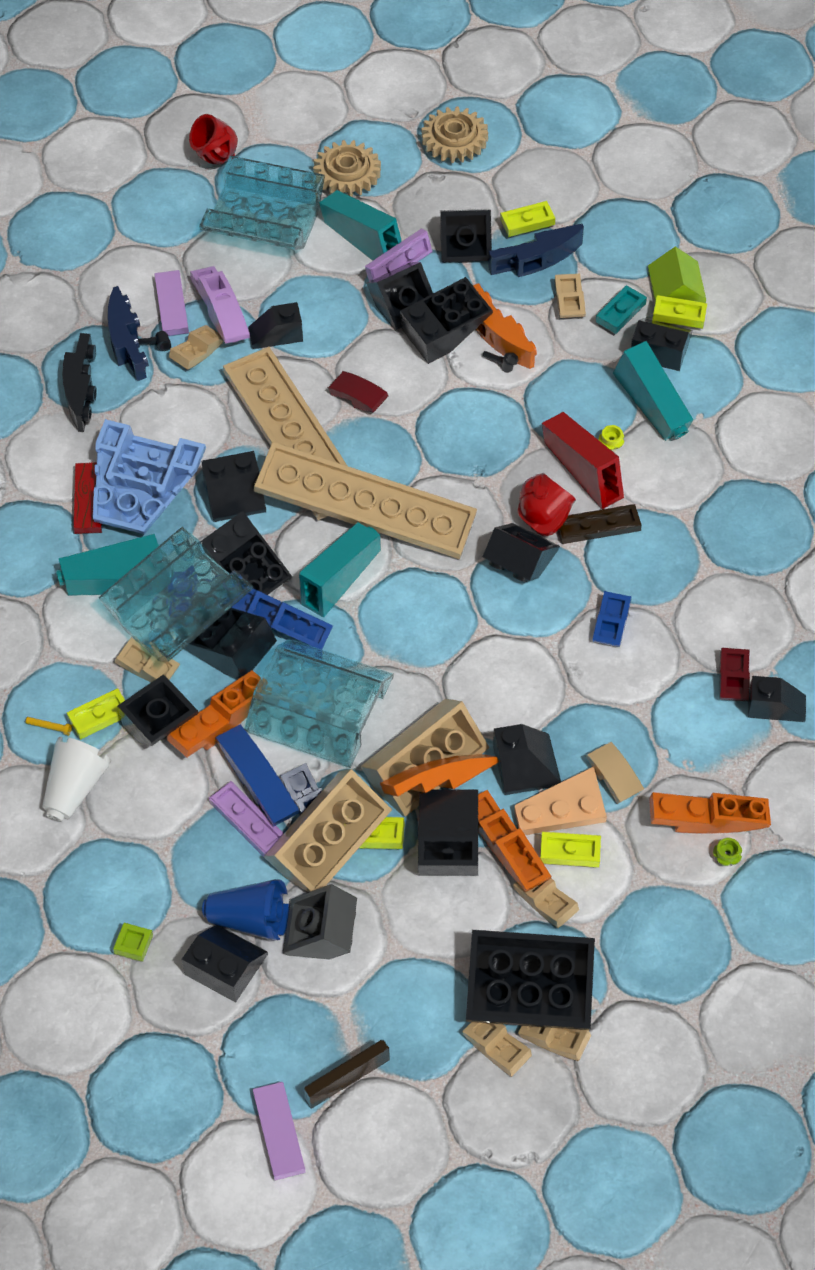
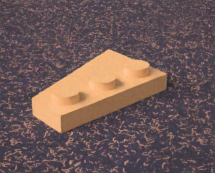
[514,766,607,835]

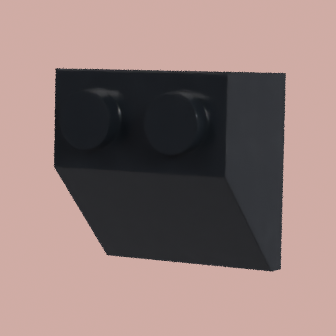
[440,209,492,262]
[366,262,433,330]
[631,318,693,371]
[201,451,266,522]
[482,523,560,582]
[117,674,199,746]
[181,925,268,1003]

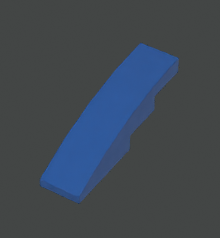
[220,579,333,651]
[215,724,299,827]

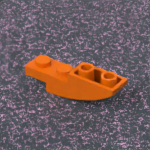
[473,283,537,369]
[167,670,272,757]
[649,792,771,833]

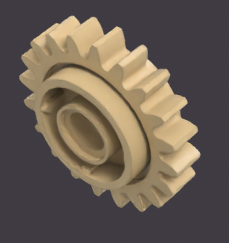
[422,106,488,163]
[313,140,381,197]

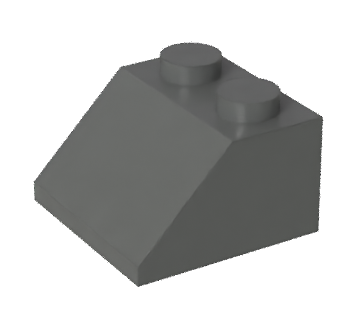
[283,884,357,960]

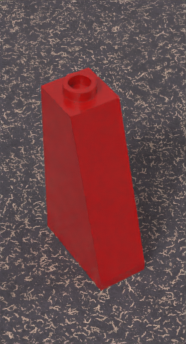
[542,412,624,509]

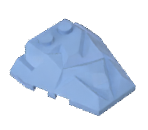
[93,419,206,534]

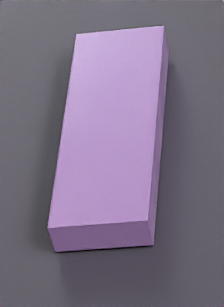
[365,228,433,281]
[154,270,189,336]
[209,781,284,857]
[253,1082,306,1181]

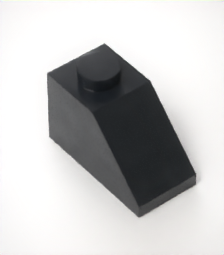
[248,302,303,349]
[748,676,806,722]

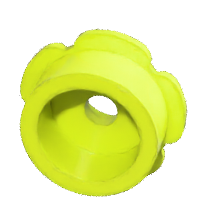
[598,425,624,450]

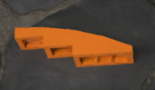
[380,754,499,797]
[478,790,552,892]

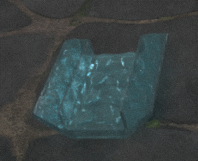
[199,155,325,250]
[99,526,253,662]
[244,639,394,768]

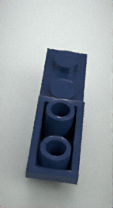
[488,224,584,277]
[107,286,149,381]

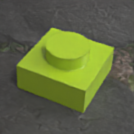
[113,923,153,962]

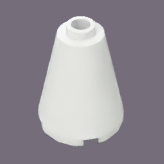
[43,737,111,822]

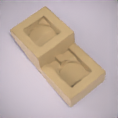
[554,273,586,318]
[169,325,224,370]
[115,637,180,682]
[586,742,644,804]
[513,878,579,928]
[462,1022,532,1077]
[518,1025,591,1061]

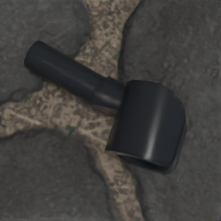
[138,331,171,351]
[483,351,518,373]

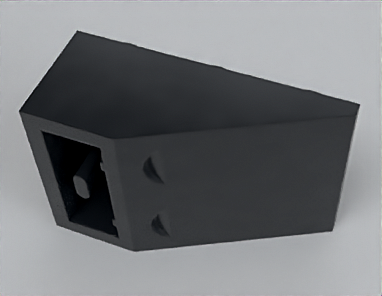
[400,277,493,364]
[193,511,292,595]
[171,599,277,679]
[418,789,478,876]

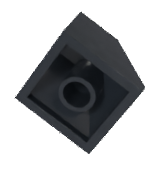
[493,724,561,795]

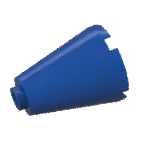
[202,879,289,941]

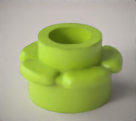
[713,838,742,866]

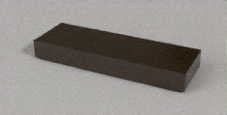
[558,504,642,544]
[304,1040,390,1109]

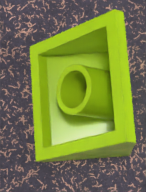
[648,246,706,303]

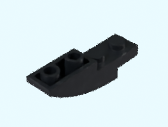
[62,333,97,432]

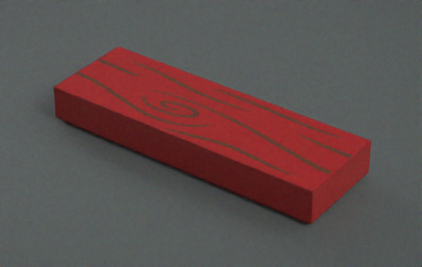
[74,462,102,534]

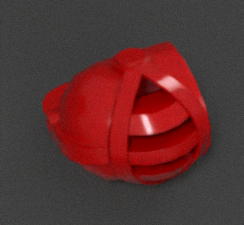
[189,114,238,165]
[518,473,576,536]

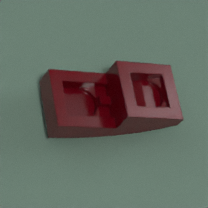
[328,371,389,413]
[719,648,750,701]

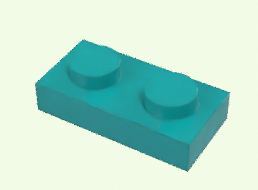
[596,285,647,334]

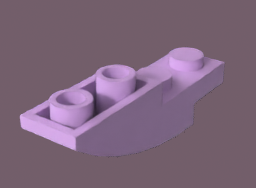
[190,266,250,344]

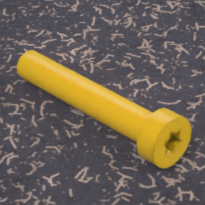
[26,717,72,736]

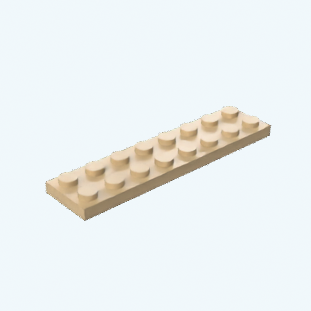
[223,347,347,520]
[254,442,477,559]

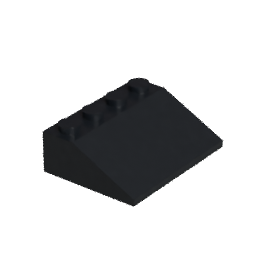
[466,930,595,1030]

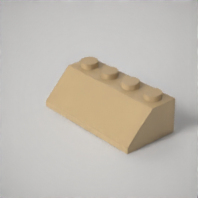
[361,699,490,817]
[264,769,392,892]

